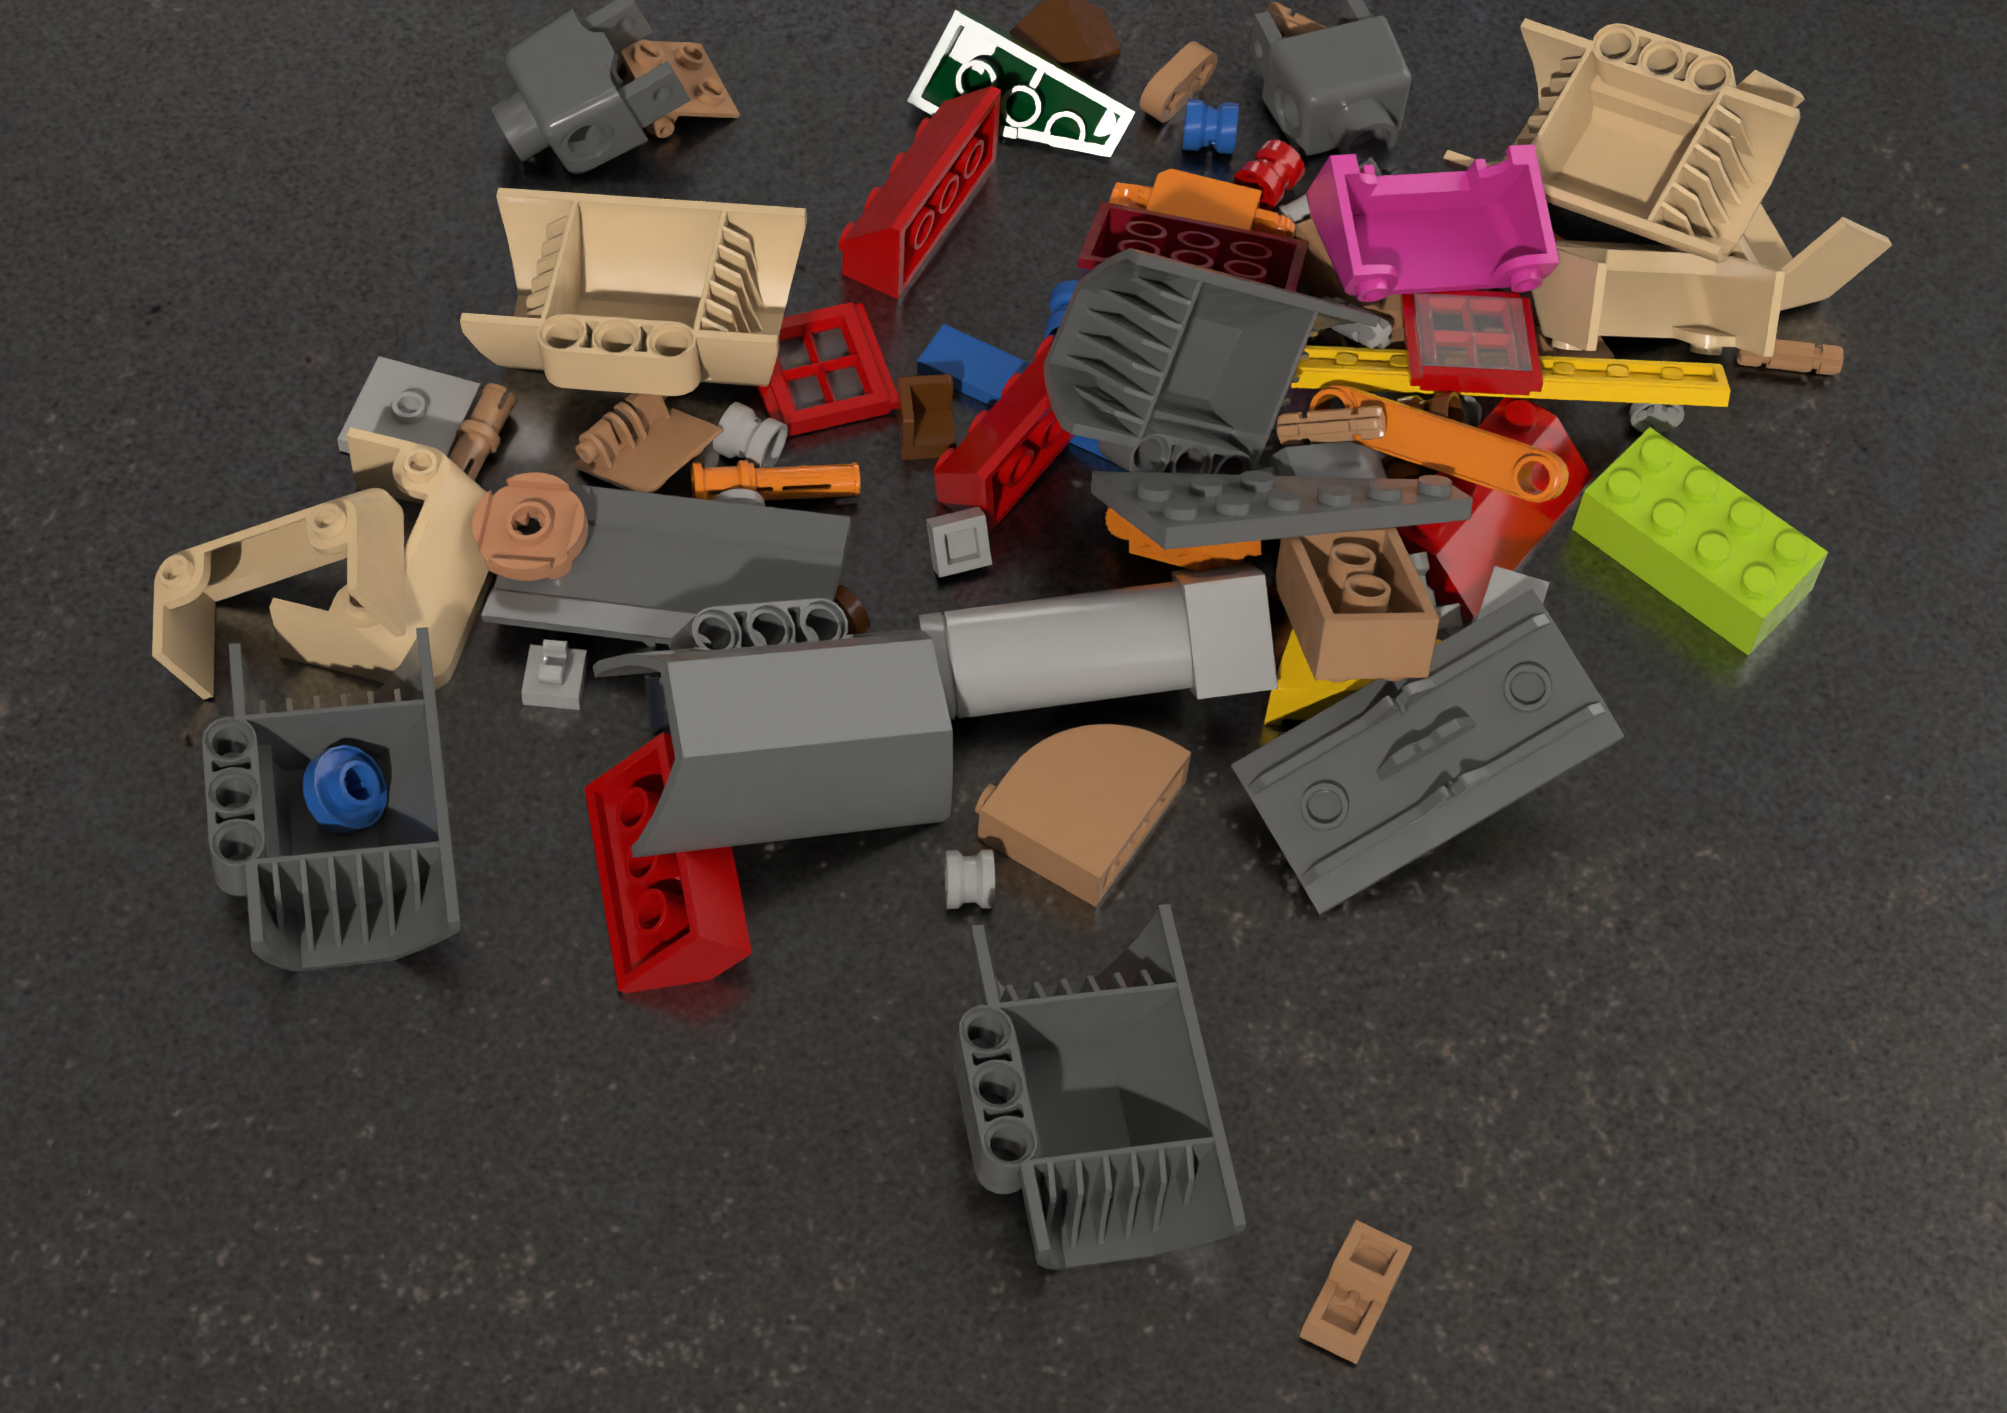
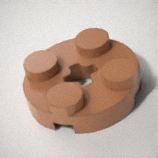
[472,472,588,581]

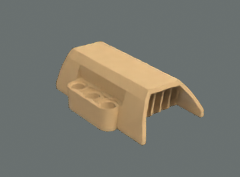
[1443,18,1801,263]
[460,188,807,396]

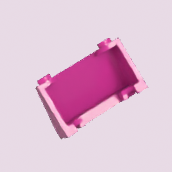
[1306,144,1560,302]

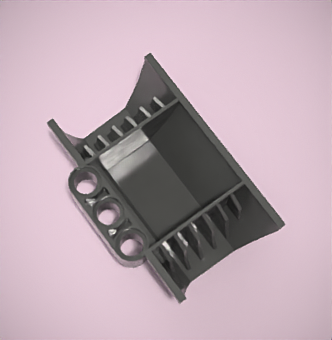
[1043,248,1380,475]
[593,598,953,858]
[202,627,461,972]
[953,904,1247,1270]

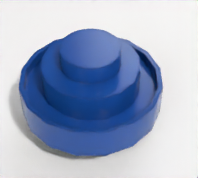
[303,745,387,834]

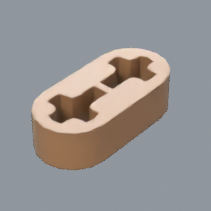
[1140,41,1217,123]

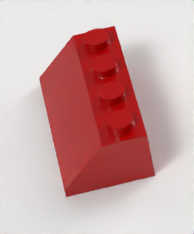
[838,86,1001,299]
[934,335,1075,534]
[1395,397,1593,622]
[584,732,752,993]

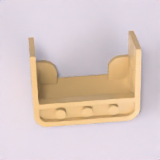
[1730,70,1892,311]
[1531,240,1786,357]
[269,427,494,690]
[152,488,406,700]

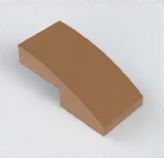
[1299,1220,1412,1364]

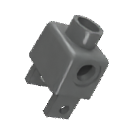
[491,0,691,175]
[1249,0,1412,165]

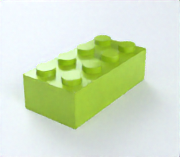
[1572,427,1828,656]

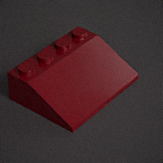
[1077,201,1309,293]

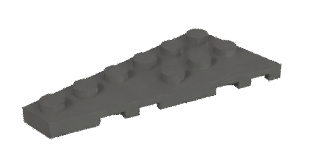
[1091,471,1473,550]

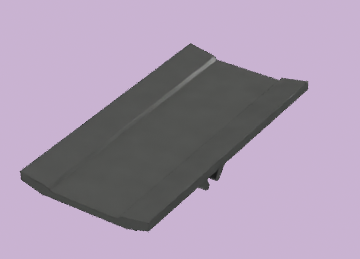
[481,483,852,650]
[1231,589,1624,915]

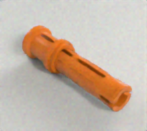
[691,460,860,501]

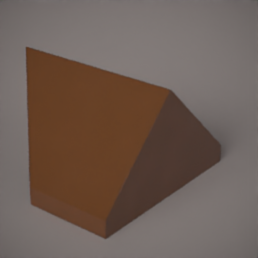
[1009,0,1120,66]

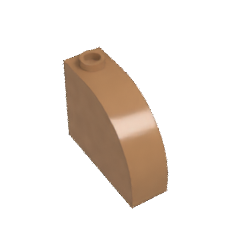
[975,724,1191,907]

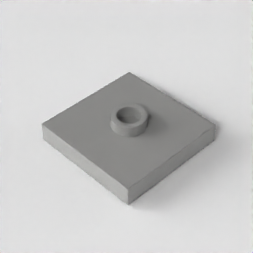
[337,356,482,458]

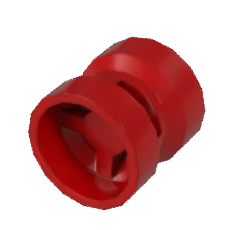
[1233,139,1305,211]

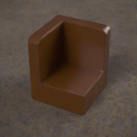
[897,374,957,460]

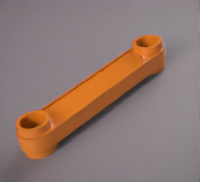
[1309,385,1569,503]

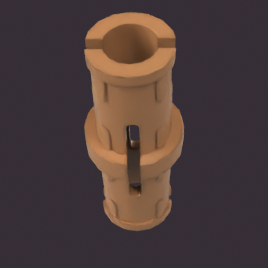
[449,383,517,481]

